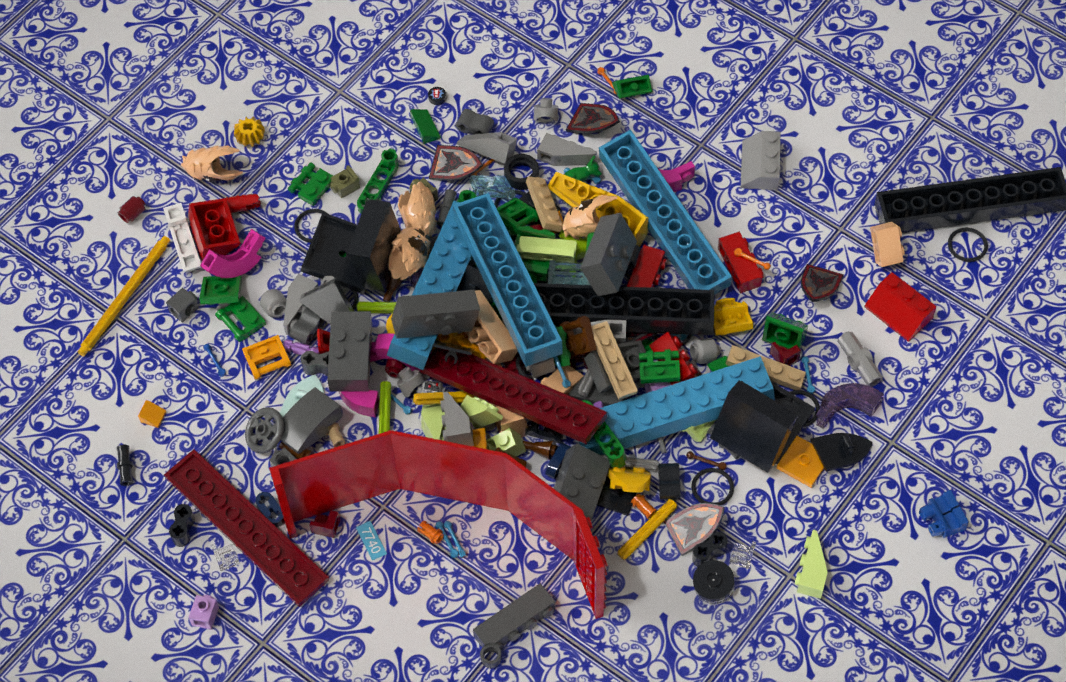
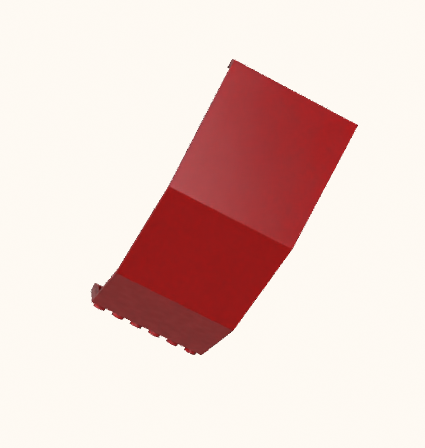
[269,430,607,619]

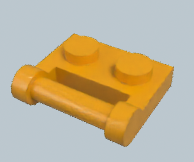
[242,335,291,380]

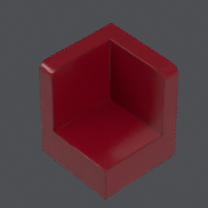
[770,342,801,366]
[309,510,340,538]

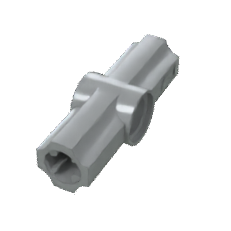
[837,331,883,387]

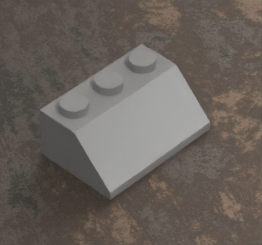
[740,131,781,190]

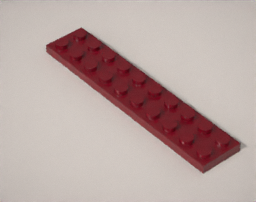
[420,347,608,444]
[164,449,329,607]

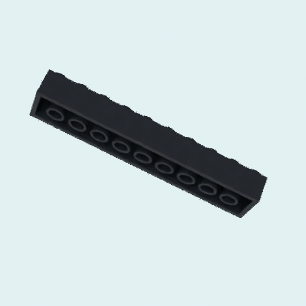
[874,167,1066,233]
[534,283,714,335]

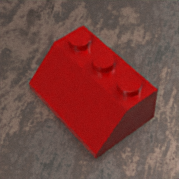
[188,198,240,261]
[864,272,937,342]

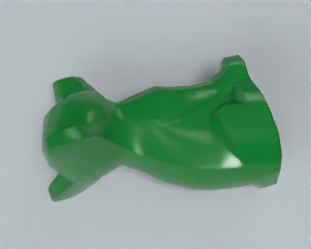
[564,156,602,182]

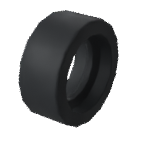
[504,154,539,190]

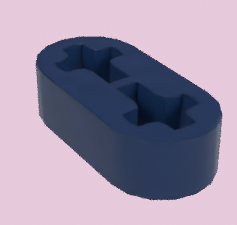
[545,443,571,479]
[255,492,284,527]

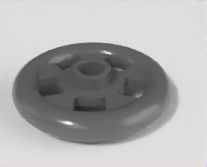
[245,407,284,453]

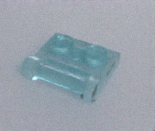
[470,175,515,200]
[548,260,587,285]

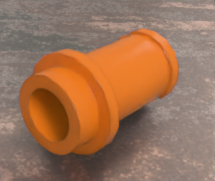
[631,493,657,519]
[417,521,444,544]

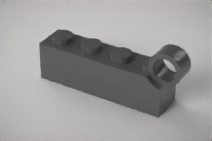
[473,583,555,668]

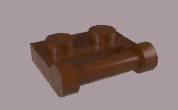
[560,316,597,357]

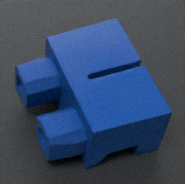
[919,490,969,538]

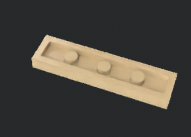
[526,176,563,232]
[591,321,638,400]
[725,345,806,390]

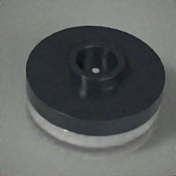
[693,560,735,605]

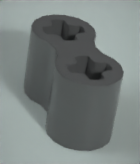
[455,109,494,135]
[290,307,325,345]
[300,351,329,376]

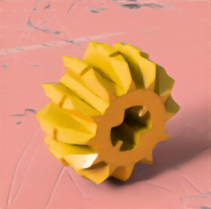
[233,116,265,148]

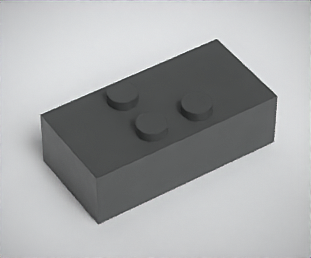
[580,213,637,296]
[391,290,480,339]
[327,311,372,391]
[554,444,610,521]

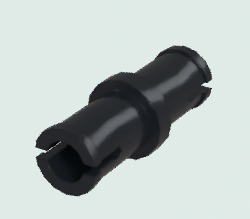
[117,444,133,486]

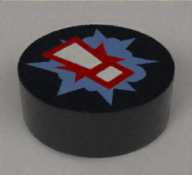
[428,87,446,105]

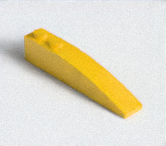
[548,172,649,247]

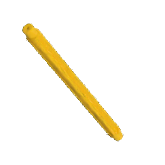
[77,236,170,357]

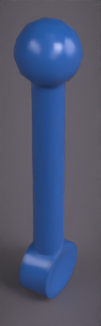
[203,344,226,377]

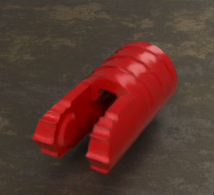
[226,194,261,213]

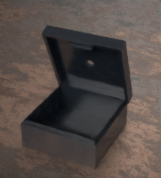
[300,199,401,294]
[710,380,815,473]

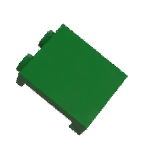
[515,226,555,282]

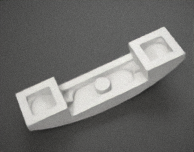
[163,203,202,273]

